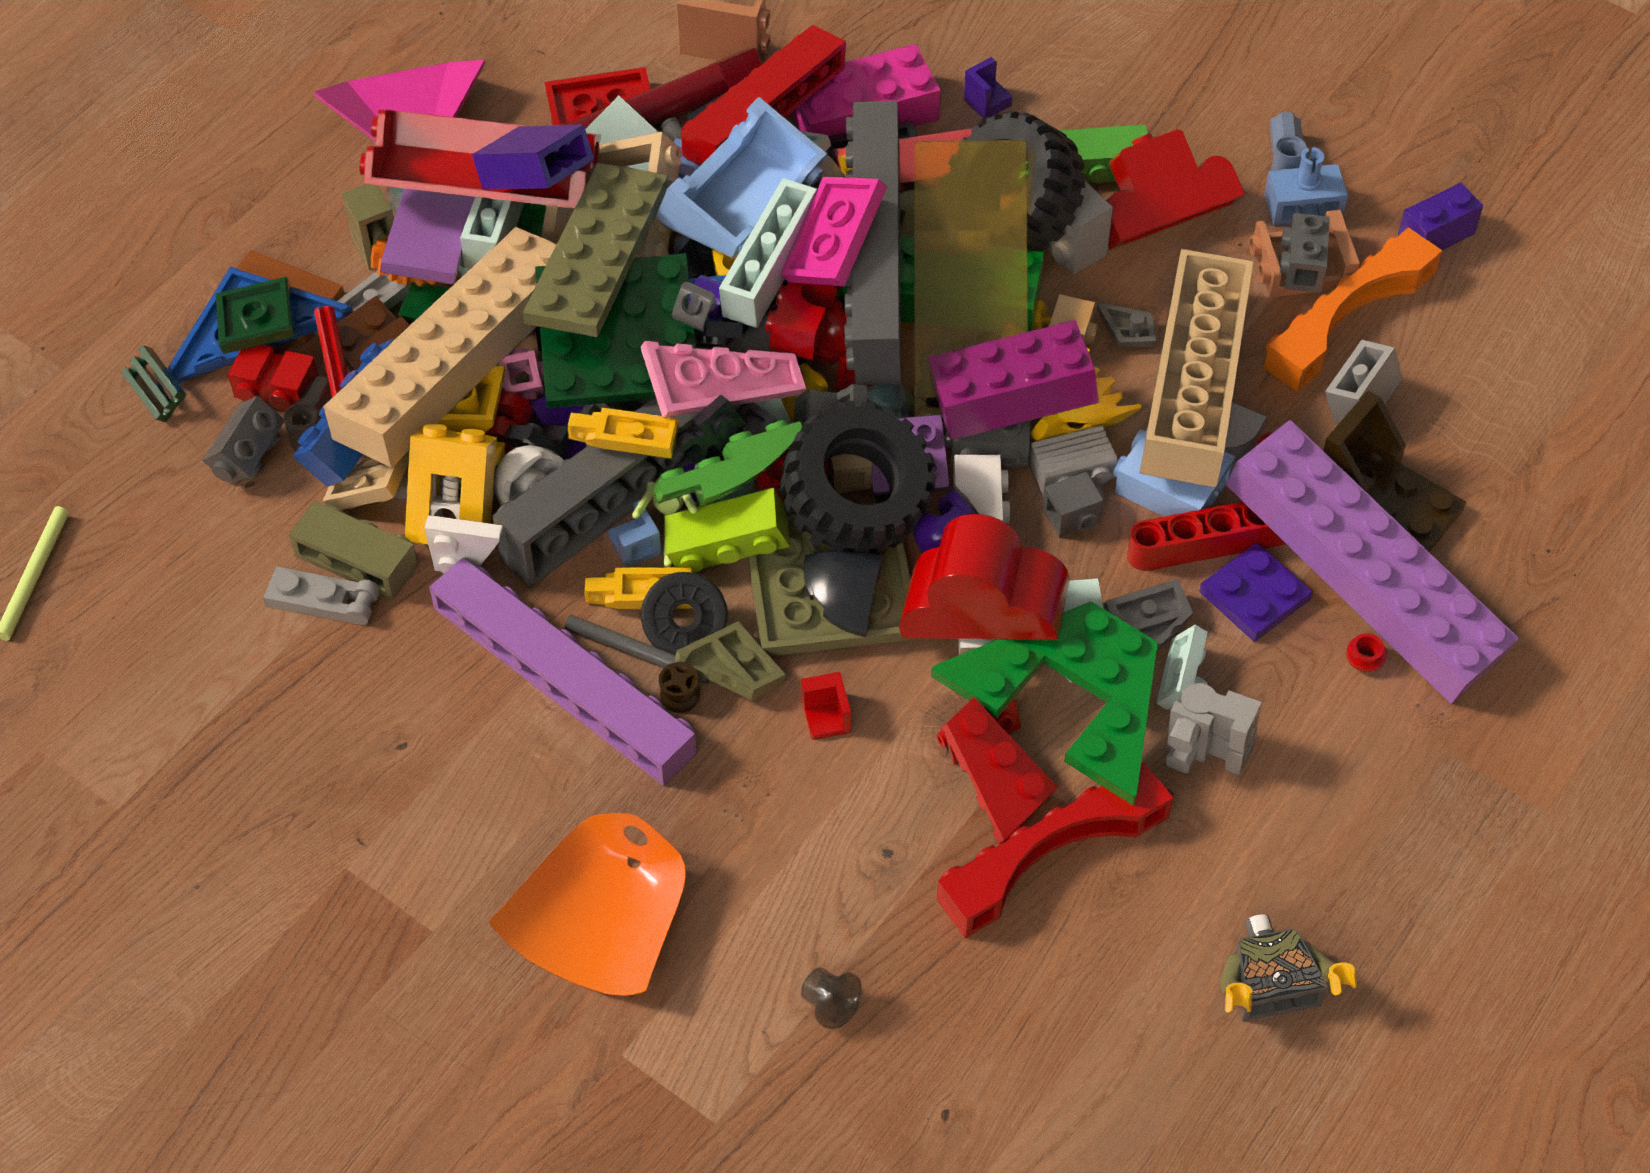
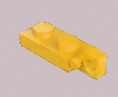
[568,407,679,459]
[584,567,693,609]

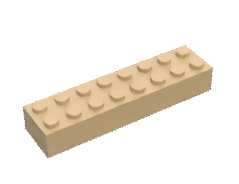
[323,227,557,468]
[1139,249,1253,487]

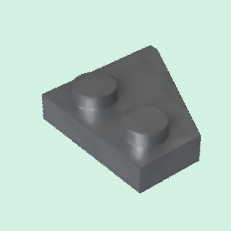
[1103,579,1193,653]

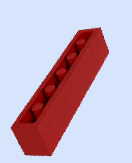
[681,25,846,166]

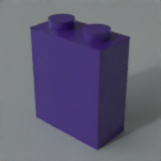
[472,124,594,189]

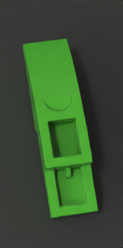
[653,420,802,507]

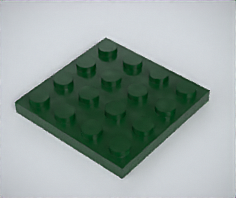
[535,253,696,408]

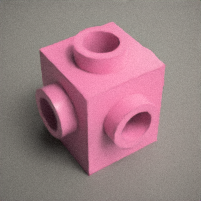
[499,348,545,403]

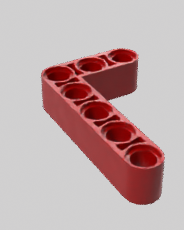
[1127,432,1286,571]

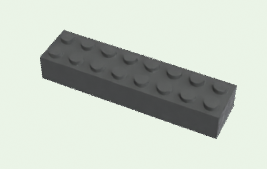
[845,101,901,385]

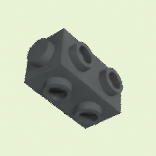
[1280,213,1330,293]
[202,396,285,484]
[945,420,1030,468]

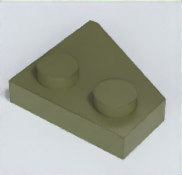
[675,621,786,700]

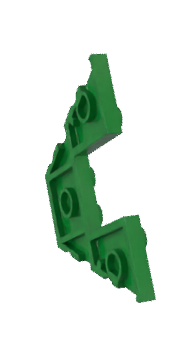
[931,601,1158,805]

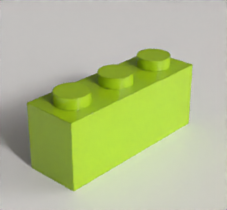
[665,488,790,573]

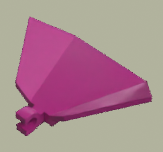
[314,60,485,142]

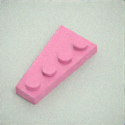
[640,341,806,418]

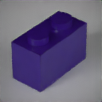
[1398,183,1483,250]

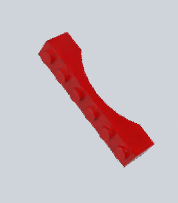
[937,761,1173,938]

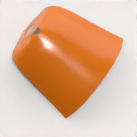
[488,813,686,996]

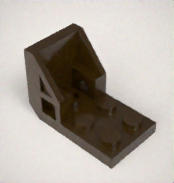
[1323,391,1466,552]

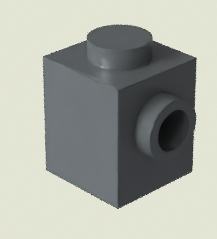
[1042,472,1106,538]

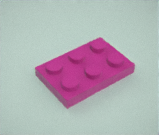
[780,177,887,286]

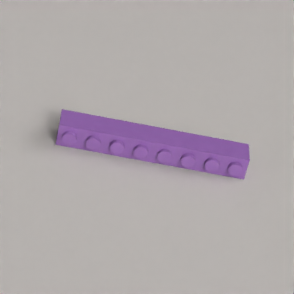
[429,558,697,786]

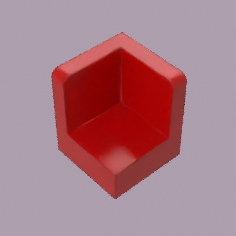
[801,672,851,740]

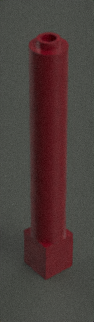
[565,48,762,129]

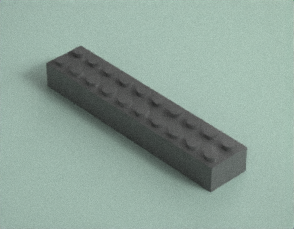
[493,309,812,588]

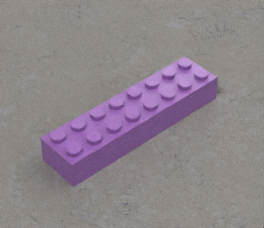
[1225,420,1519,704]

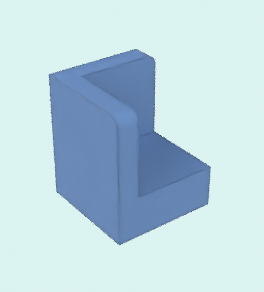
[608,500,662,568]

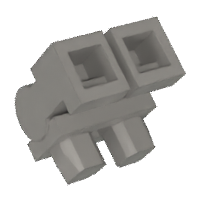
[1166,683,1262,776]

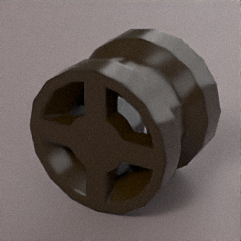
[659,662,700,713]

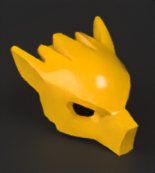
[1030,348,1142,441]

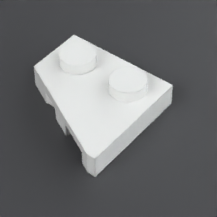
[424,515,503,574]

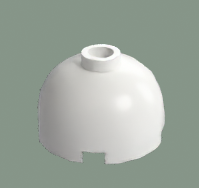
[493,445,564,506]

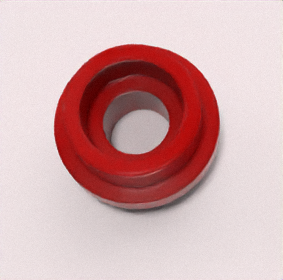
[1346,633,1387,672]

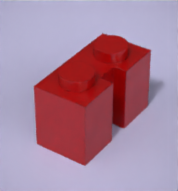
[227,345,320,413]

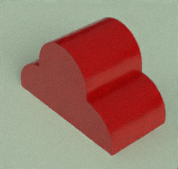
[899,514,1070,640]

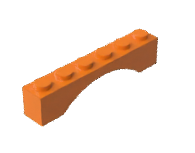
[1263,227,1443,393]

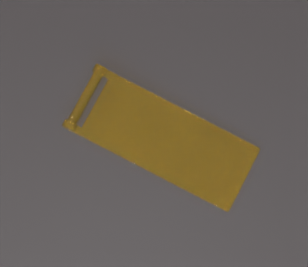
[915,140,1028,422]

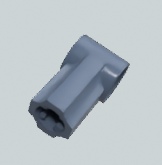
[1269,112,1307,170]

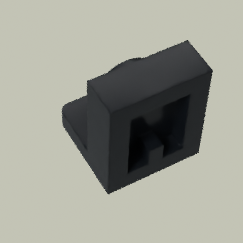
[503,423,569,456]

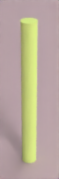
[0,506,69,641]

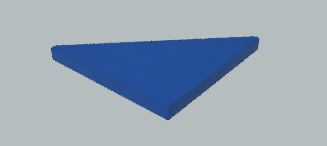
[167,267,353,383]

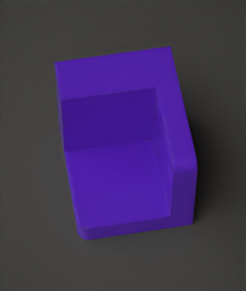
[964,57,1012,120]

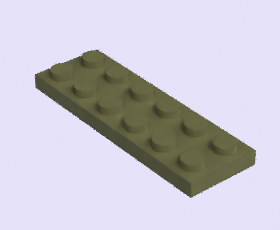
[523,163,669,337]

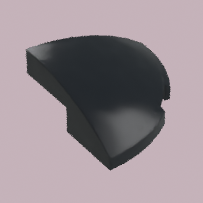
[804,552,882,637]

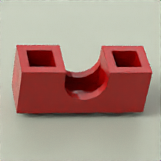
[765,282,843,360]

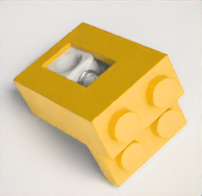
[405,424,505,544]

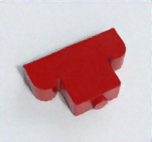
[1106,129,1245,250]

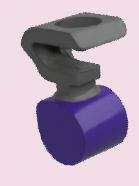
[672,275,722,332]

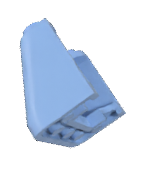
[656,97,827,258]

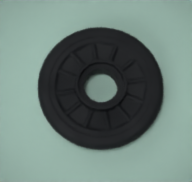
[641,572,728,655]

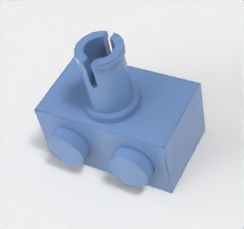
[1264,147,1348,226]

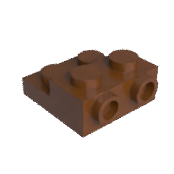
[318,296,410,374]

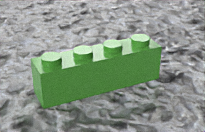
[1008,124,1148,189]

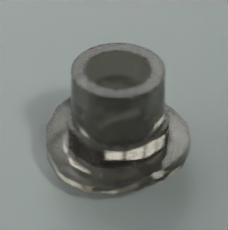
[801,967,862,1029]

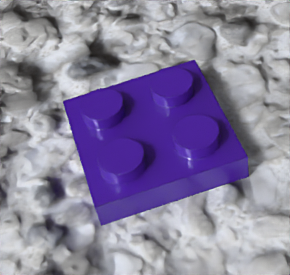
[1199,542,1312,642]

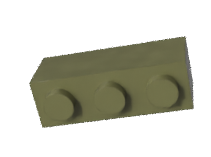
[289,501,418,600]

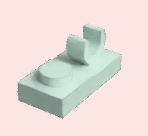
[1156,625,1208,710]

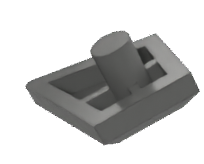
[1097,302,1156,348]

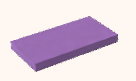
[380,188,475,284]

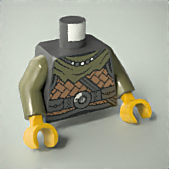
[1219,914,1357,1021]

